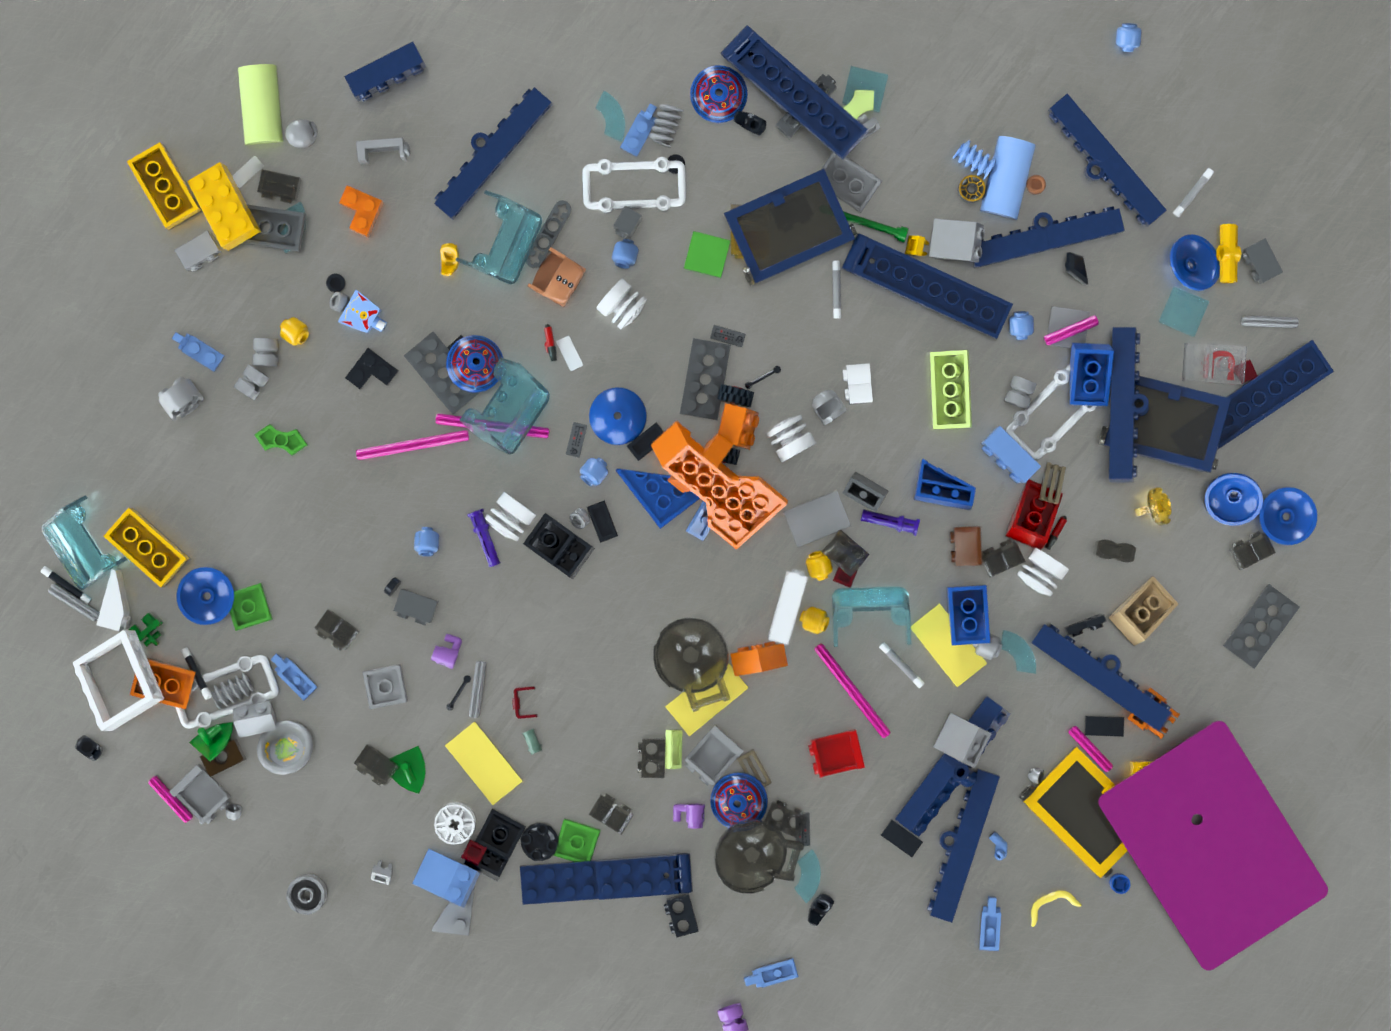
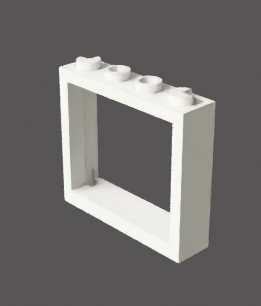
[768,569,808,645]
[73,630,164,731]

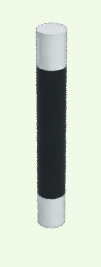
[41,566,92,605]
[181,647,212,700]

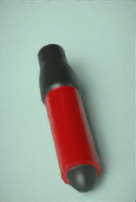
[544,324,557,361]
[1045,516,1067,550]

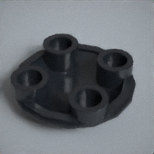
[520,823,559,861]

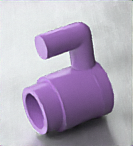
[431,634,462,669]
[673,804,705,828]

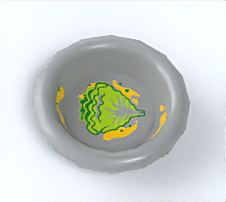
[257,720,313,775]

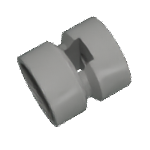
[252,338,279,367]
[234,364,269,400]
[1005,376,1037,409]

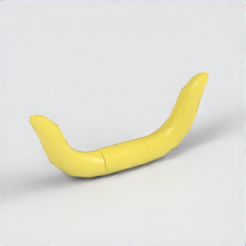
[1031,891,1082,927]

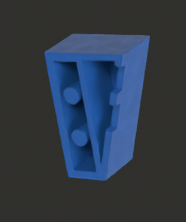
[914,459,976,510]

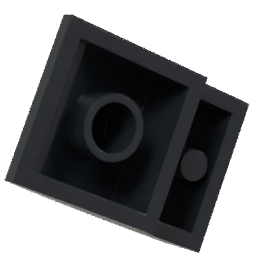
[523,513,595,579]
[464,809,526,881]

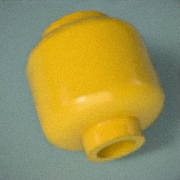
[280,317,309,346]
[806,551,833,581]
[800,606,830,634]

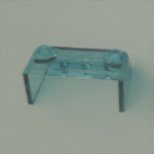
[455,190,542,284]
[42,495,127,590]
[832,587,911,647]

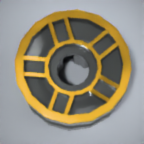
[958,175,986,203]

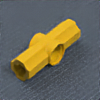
[1216,224,1241,283]

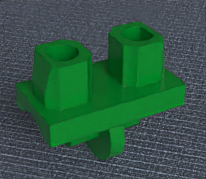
[128,613,163,647]

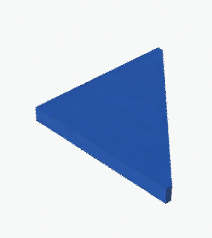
[616,469,700,529]

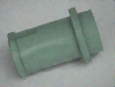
[522,729,542,755]

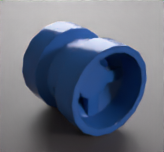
[1109,873,1130,894]

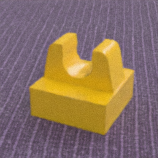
[905,235,929,256]

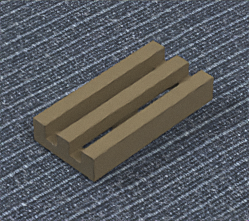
[1039,462,1066,504]
[737,749,772,787]

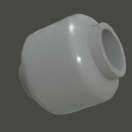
[973,634,1003,660]

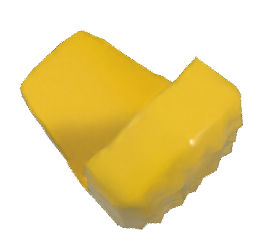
[440,243,459,276]

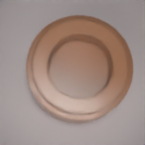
[1026,175,1046,195]

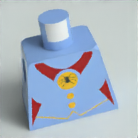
[338,290,387,334]

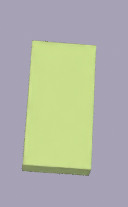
[665,730,682,769]

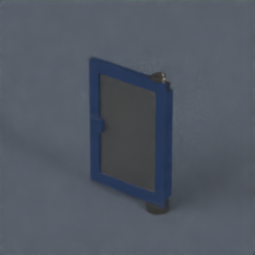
[724,169,857,286]
[1099,376,1231,473]

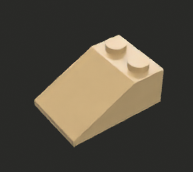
[1109,576,1178,646]

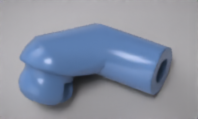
[989,831,1008,861]

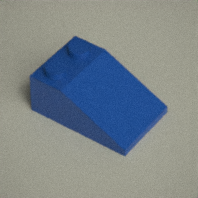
[1069,343,1114,406]
[946,585,990,645]

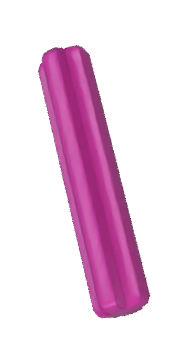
[1044,316,1099,345]
[1068,726,1113,772]
[148,776,193,823]

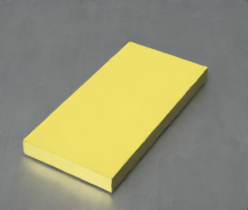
[910,603,987,687]
[665,658,749,736]
[445,722,523,805]

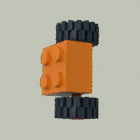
[706,384,759,465]

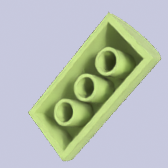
[238,64,283,146]
[930,350,972,429]

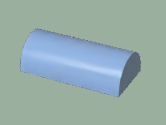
[980,136,1036,220]

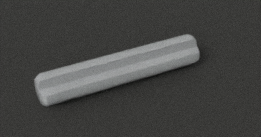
[1241,315,1299,328]
[48,584,100,621]
[469,661,486,718]

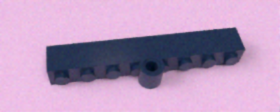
[434,87,553,220]
[1048,93,1167,227]
[973,206,1125,268]
[1109,327,1150,482]
[1032,624,1173,732]
[895,696,1010,837]
[927,768,1000,923]

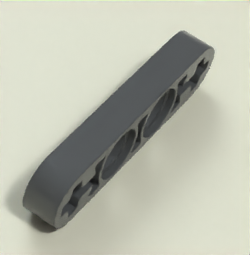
[526,200,571,268]

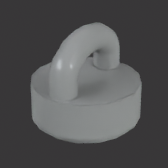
[330,292,350,312]
[570,508,590,529]

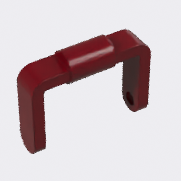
[512,686,538,719]

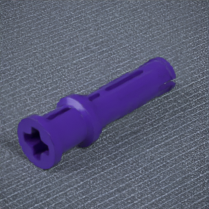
[467,509,501,567]
[861,509,920,536]

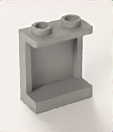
[356,138,410,165]
[929,218,985,263]
[934,713,992,768]
[684,725,743,786]
[169,764,231,825]

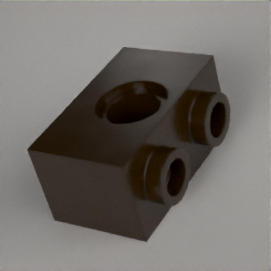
[200,738,246,777]

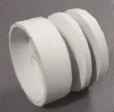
[596,278,647,330]
[766,415,816,462]
[485,492,536,541]
[1017,548,1069,597]
[434,802,477,845]

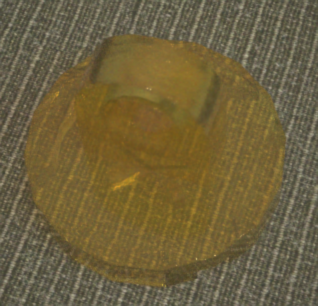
[1134,487,1172,526]

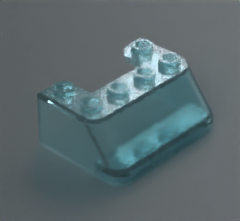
[460,358,550,454]

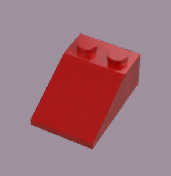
[1005,479,1063,550]

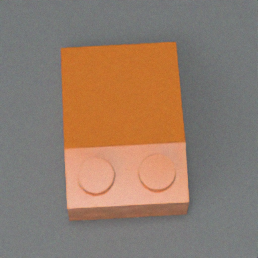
[130,658,196,709]

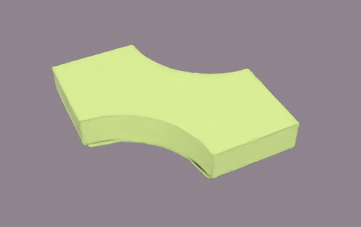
[843,90,874,119]

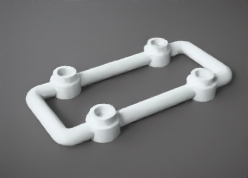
[583,157,686,213]
[1006,364,1096,460]
[175,655,279,729]

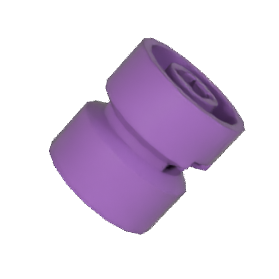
[717,1003,749,1031]

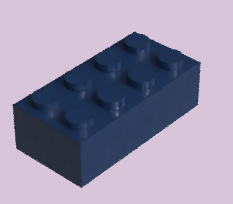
[344,41,426,102]

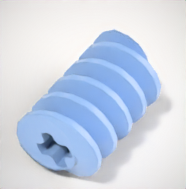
[953,140,996,180]

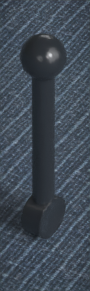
[745,366,781,389]
[446,675,471,711]

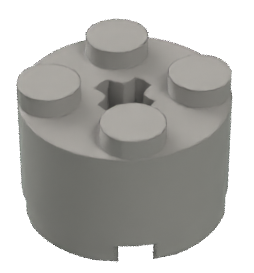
[158,377,204,421]
[286,874,327,915]

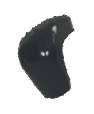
[734,111,767,136]
[75,735,103,761]
[808,893,834,926]

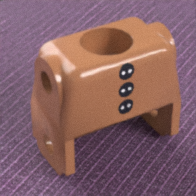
[527,247,586,307]

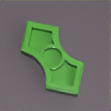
[254,424,308,456]

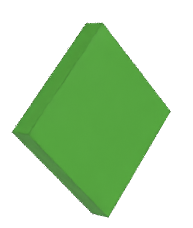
[684,231,731,278]
[230,583,273,631]
[553,818,601,862]

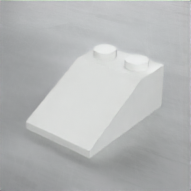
[97,569,132,631]

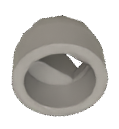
[1028,768,1044,784]
[226,804,241,821]

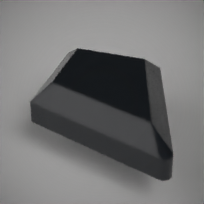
[1065,252,1088,286]

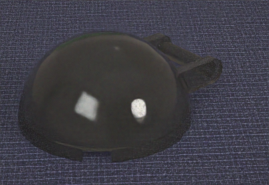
[653,618,730,712]
[714,819,805,894]

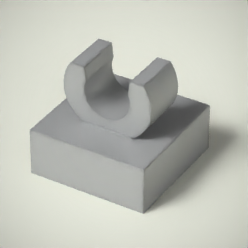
[858,114,880,139]
[370,860,392,885]

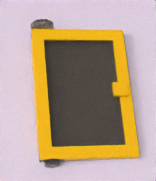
[1019,747,1128,879]

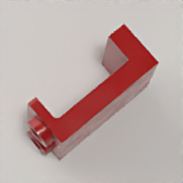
[808,729,865,778]

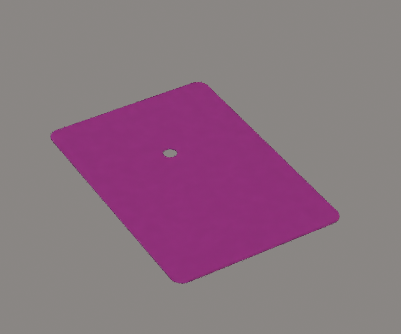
[1099,721,1328,971]

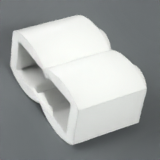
[843,363,873,404]

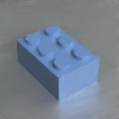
[981,426,1041,483]

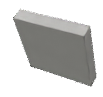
[1046,306,1090,348]
[363,664,408,709]

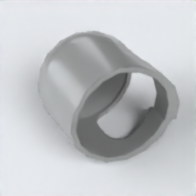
[285,120,317,148]
[812,390,847,426]

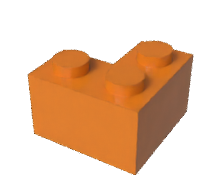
[339,186,384,238]
[730,641,788,676]

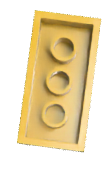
[127,142,202,230]
[187,162,261,251]
[103,508,189,587]

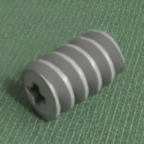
[649,104,684,147]
[211,673,254,709]

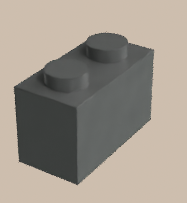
[613,206,642,239]
[1242,238,1283,284]
[843,472,889,512]
[393,589,439,625]

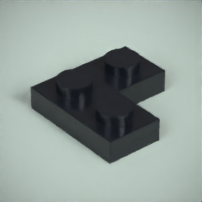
[345,348,399,390]
[1064,614,1107,637]

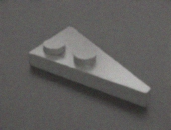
[432,869,476,936]

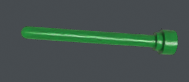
[819,205,909,243]

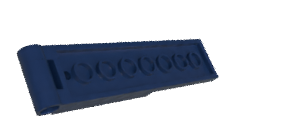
[720,25,869,160]
[842,233,1013,339]
[1170,340,1334,460]
[520,853,693,905]

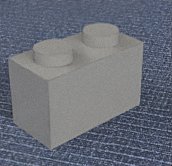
[175,231,221,272]
[233,701,277,738]

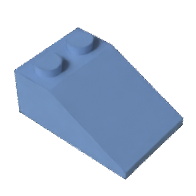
[412,849,480,908]

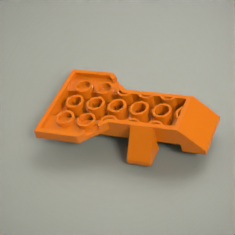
[651,421,788,550]

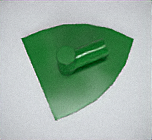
[189,722,234,762]
[383,746,426,794]

